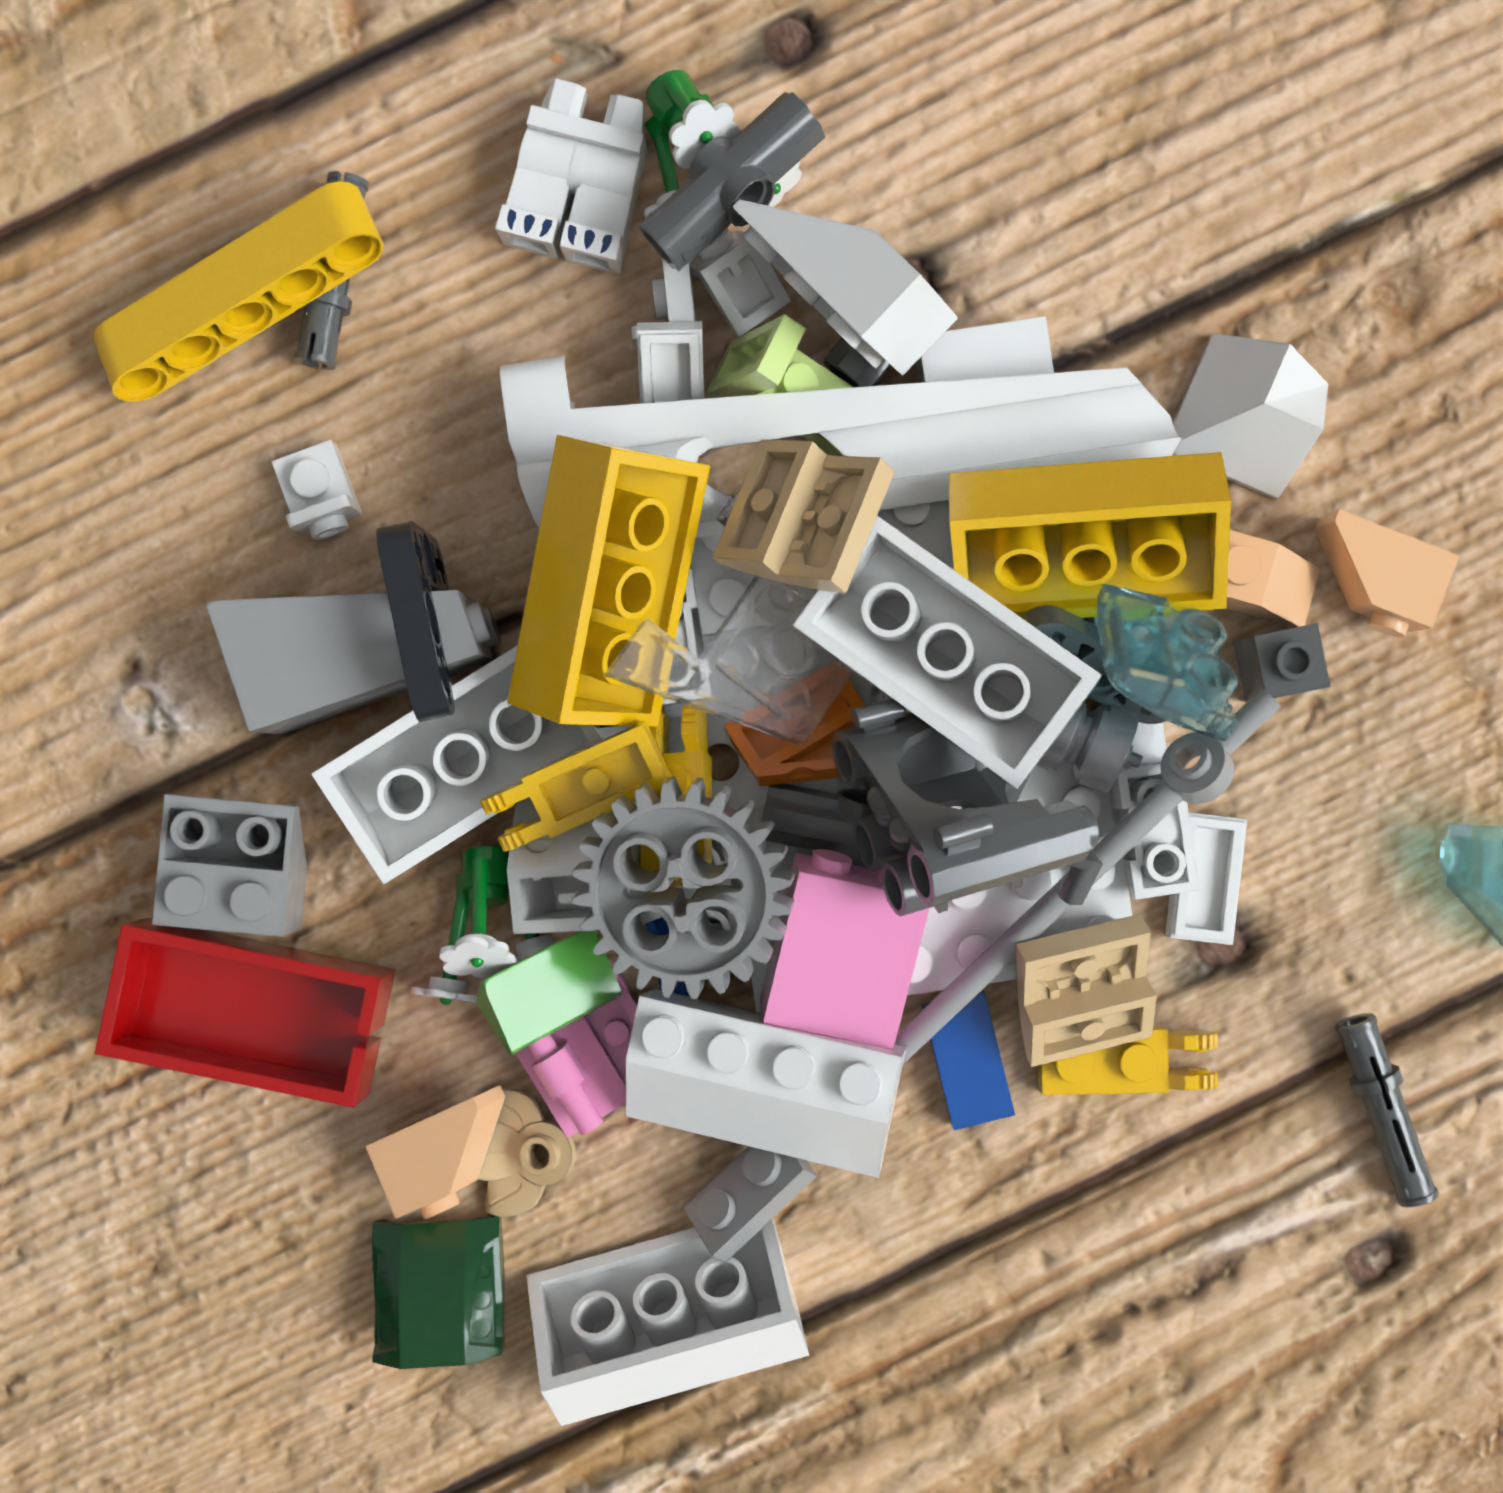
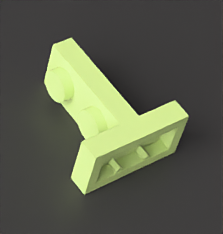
[704,314,854,456]

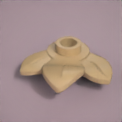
[478,1089,576,1217]

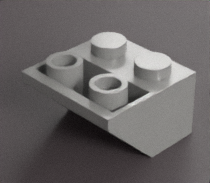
[152,794,308,937]

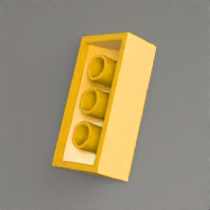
[507,435,710,727]
[949,452,1231,618]

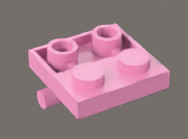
[516,960,638,1139]

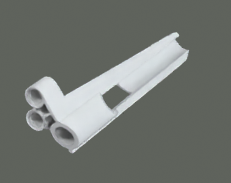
[500,355,1181,538]

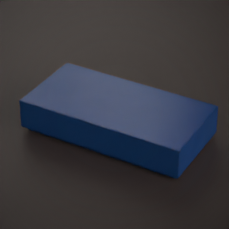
[921,990,1015,1130]

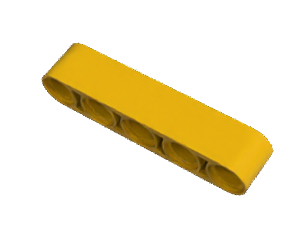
[93,181,384,402]

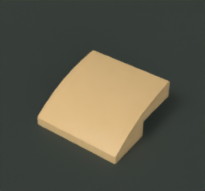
[712,439,895,594]
[1016,914,1157,1067]

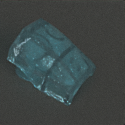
[1097,584,1238,741]

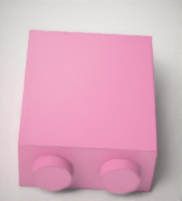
[760,849,930,1049]

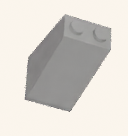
[206,590,501,734]

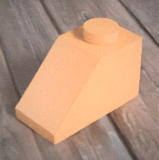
[1314,509,1460,638]
[1226,530,1320,628]
[365,1085,505,1220]

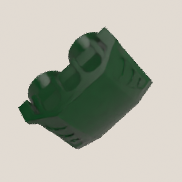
[372,1214,505,1369]

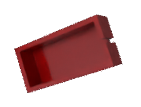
[94,918,396,1108]

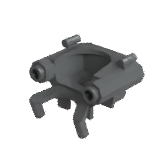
[832,699,1103,917]

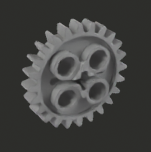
[572,776,795,999]

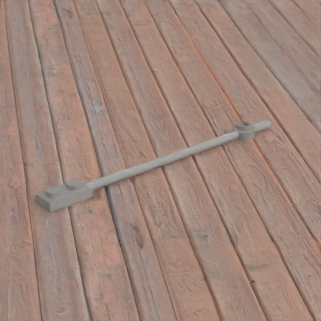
[684,688,1281,1262]

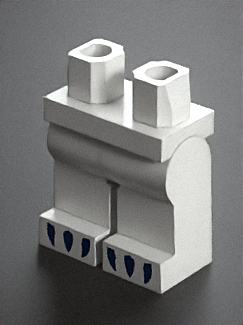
[495,78,648,275]

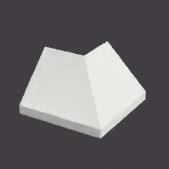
[1172,333,1328,500]

